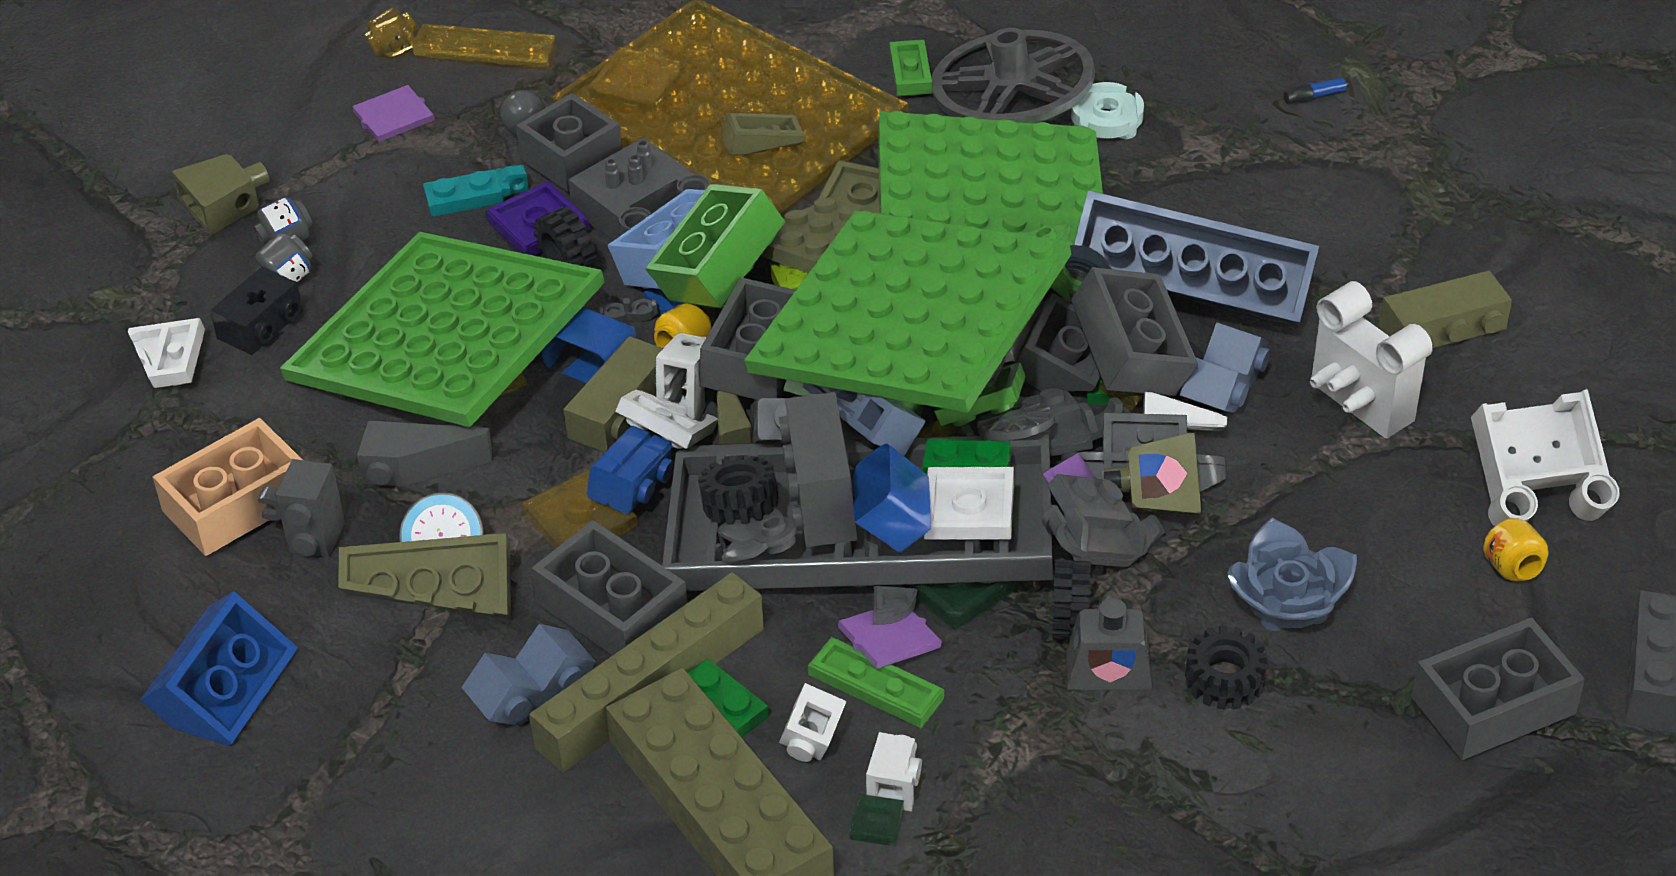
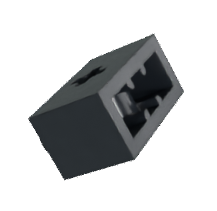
[210,266,303,355]

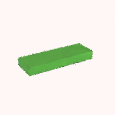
[808,637,944,728]

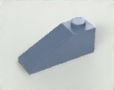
[802,383,926,456]

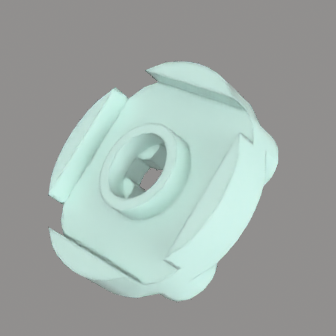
[1071,82,1144,139]

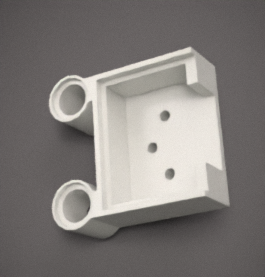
[1310,281,1432,439]
[1471,389,1619,526]

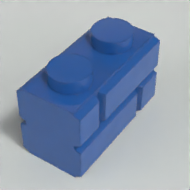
[586,426,674,515]

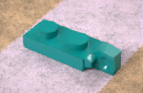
[423,165,528,217]

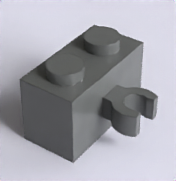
[258,459,345,558]

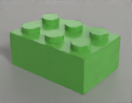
[645,184,786,308]

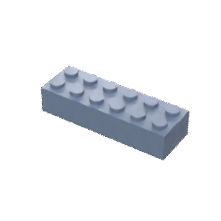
[1074,190,1319,328]

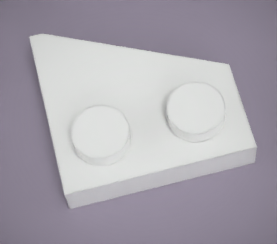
[128,318,205,388]
[615,390,718,449]

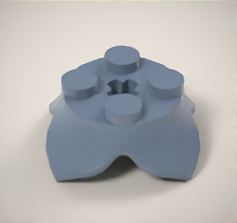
[1227,518,1357,631]

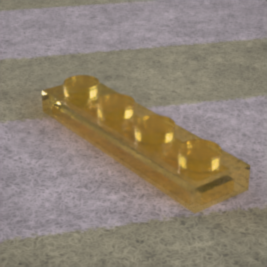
[413,24,557,67]

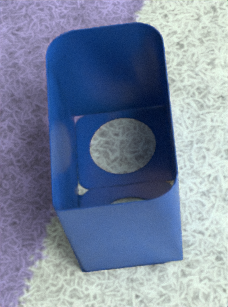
[541,307,637,383]
[853,443,931,553]

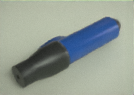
[1283,77,1350,103]

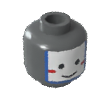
[253,196,313,246]
[255,234,313,283]

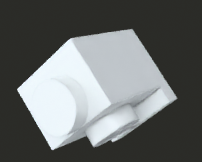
[779,683,846,762]
[866,732,922,811]

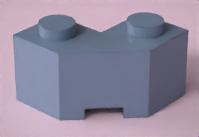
[1180,322,1271,413]
[461,624,596,726]

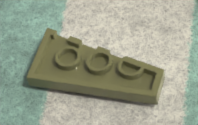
[338,533,511,620]

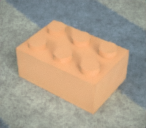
[152,418,303,556]

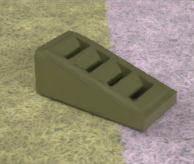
[722,113,805,155]
[717,390,752,445]

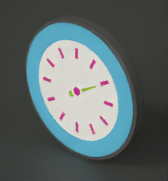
[399,493,484,542]

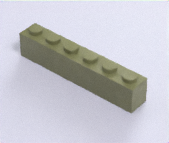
[529,572,764,773]

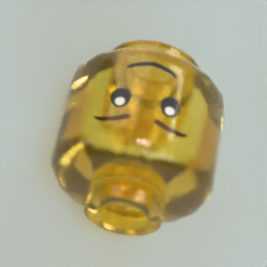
[364,7,418,59]

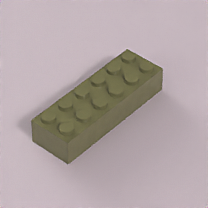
[605,668,834,876]

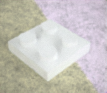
[924,467,1014,539]

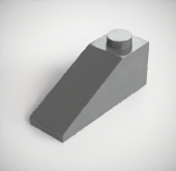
[357,421,493,486]

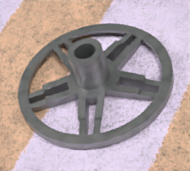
[931,28,1095,123]

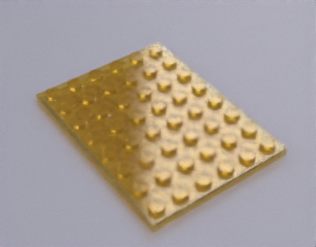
[552,0,908,213]

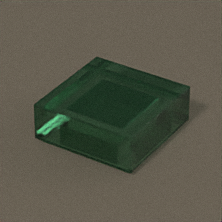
[849,793,904,847]

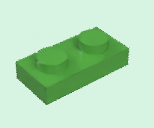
[889,39,932,96]

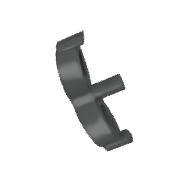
[599,298,658,323]

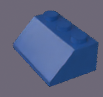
[140,591,298,746]

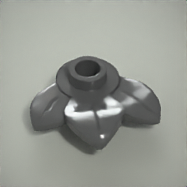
[717,508,797,562]

